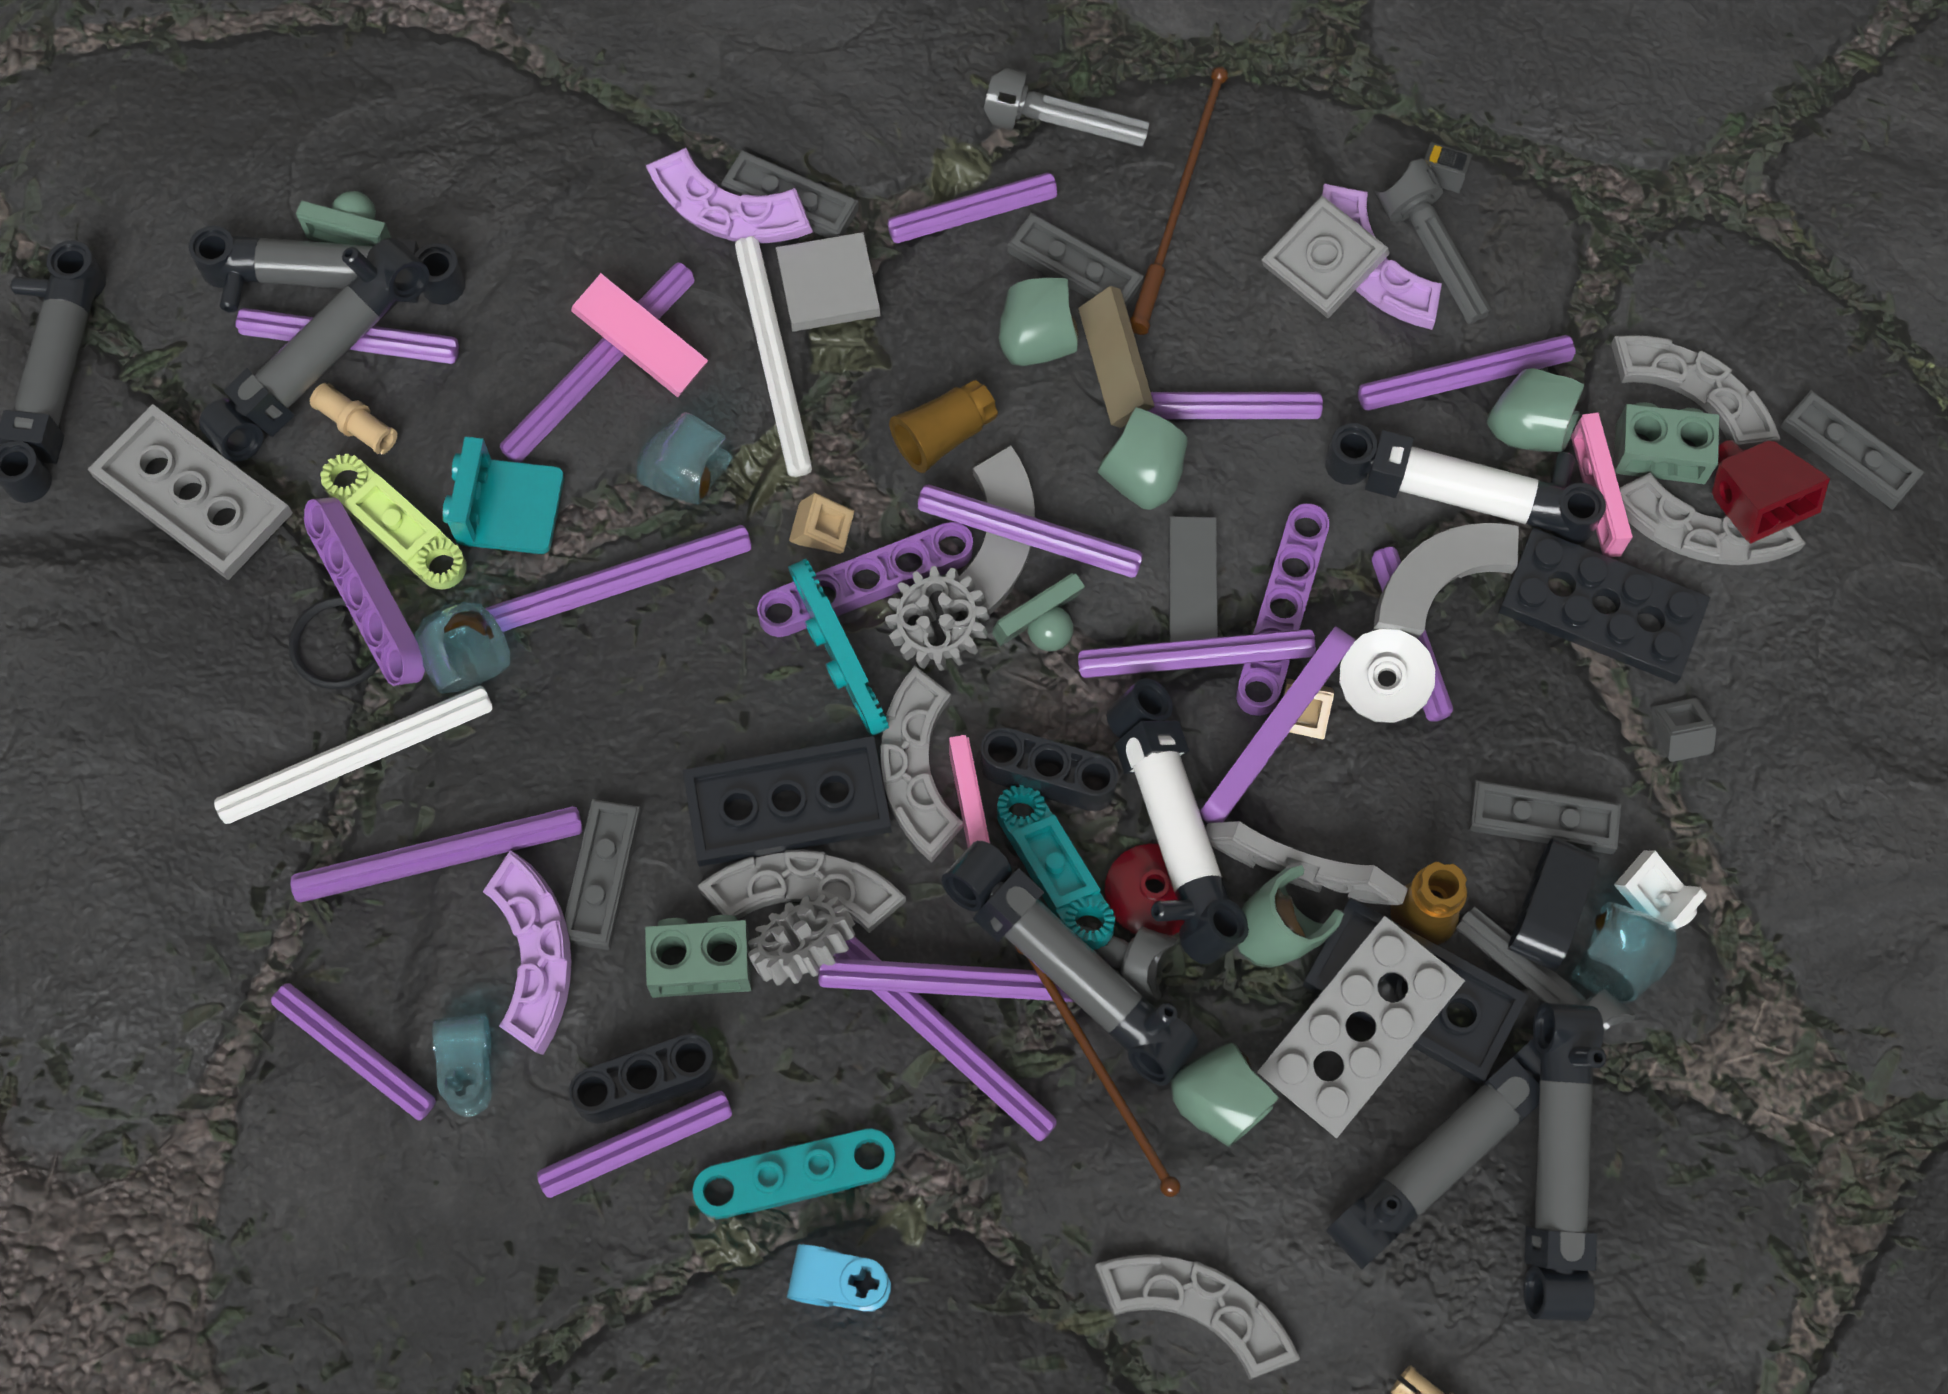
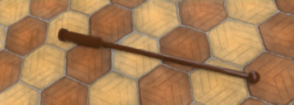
[1129,67,1228,335]
[1015,947,1181,1197]

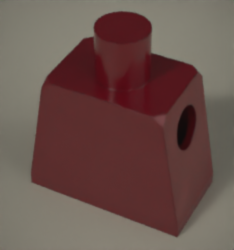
[1712,440,1830,544]

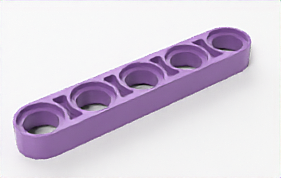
[304,497,425,686]
[1236,504,1329,716]
[757,522,973,637]
[1200,626,1355,823]

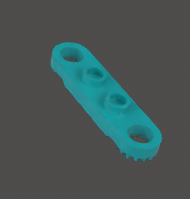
[788,559,889,736]
[997,785,1115,950]
[693,1129,895,1220]

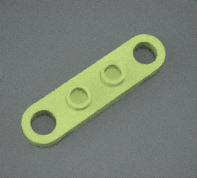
[320,454,467,589]

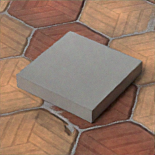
[1261,196,1389,318]
[776,232,880,332]

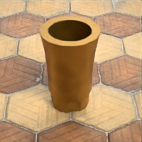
[889,380,998,473]
[1391,862,1467,945]

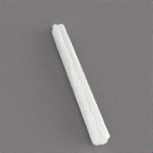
[735,236,812,477]
[214,686,493,824]

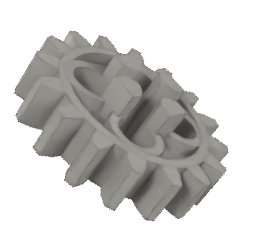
[885,566,990,670]
[747,894,855,985]

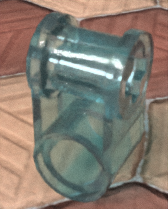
[433,1013,492,1117]

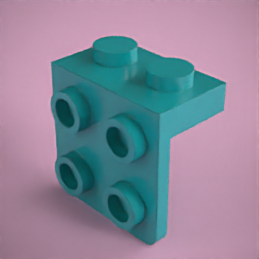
[443,437,564,554]

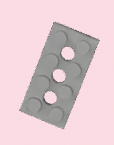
[87,404,292,580]
[1257,916,1465,1138]

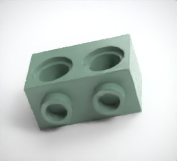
[1614,402,1719,484]
[645,915,752,998]

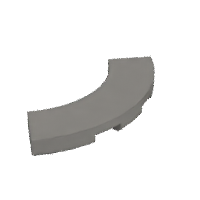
[1611,335,1780,450]
[959,446,1035,618]
[1619,472,1806,565]
[1373,523,1519,638]
[881,666,963,863]
[1206,821,1408,905]
[698,850,906,933]
[1095,1255,1300,1380]

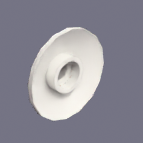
[1339,629,1435,723]

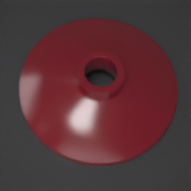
[1104,844,1184,936]

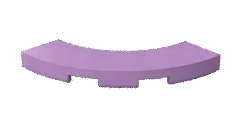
[646,148,813,243]
[1322,184,1442,330]
[483,850,571,1055]

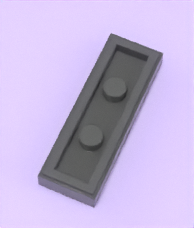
[721,151,859,238]
[1007,213,1144,307]
[1780,390,1924,510]
[1169,516,1218,642]
[1468,780,1621,854]
[564,799,642,951]

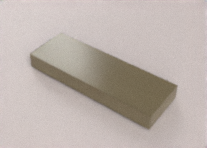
[1078,286,1155,428]

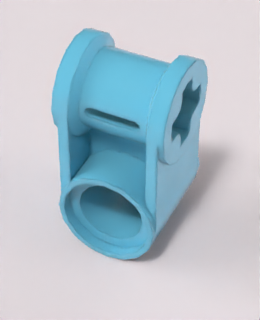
[787,1244,891,1312]

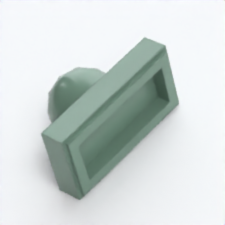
[296,191,391,246]
[992,573,1085,651]

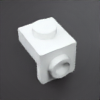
[1614,850,1707,929]

